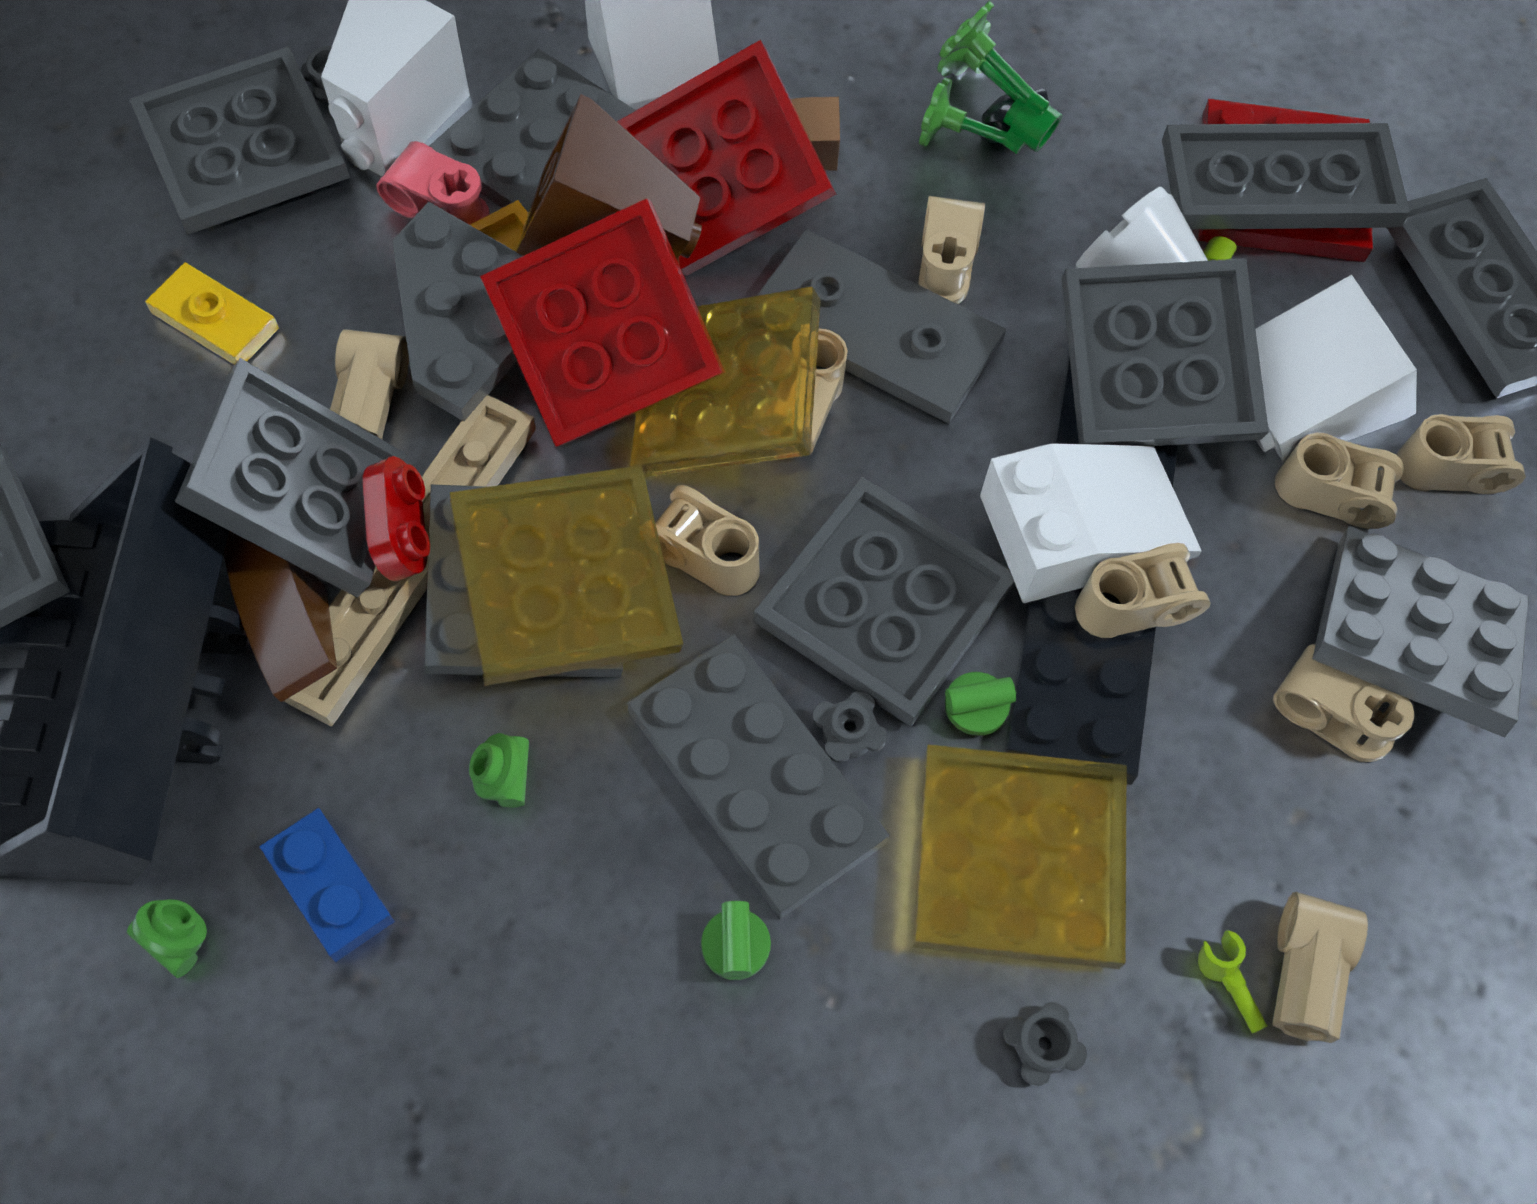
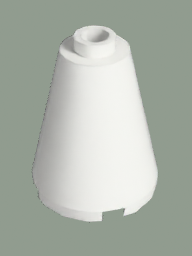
[1076,186,1208,268]

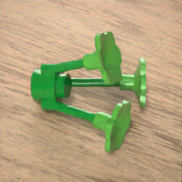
[919,0,1063,154]

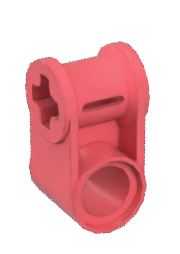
[376,141,490,225]

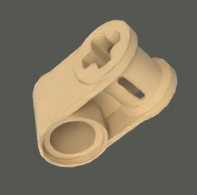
[918,196,985,304]
[1396,414,1526,494]
[1275,432,1404,529]
[639,485,760,596]
[1075,543,1211,638]
[1273,644,1414,762]

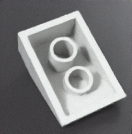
[980,444,1202,603]

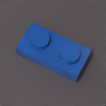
[259,808,395,962]

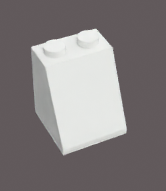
[321,0,470,176]
[585,0,719,110]
[1255,274,1417,463]

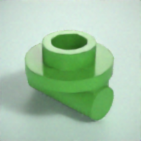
[945,672,1016,735]
[469,733,529,808]
[127,899,207,978]
[701,901,771,980]

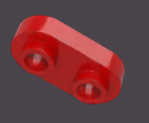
[363,456,430,582]

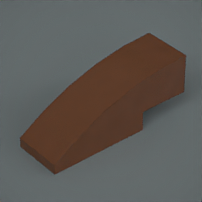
[224,531,337,702]

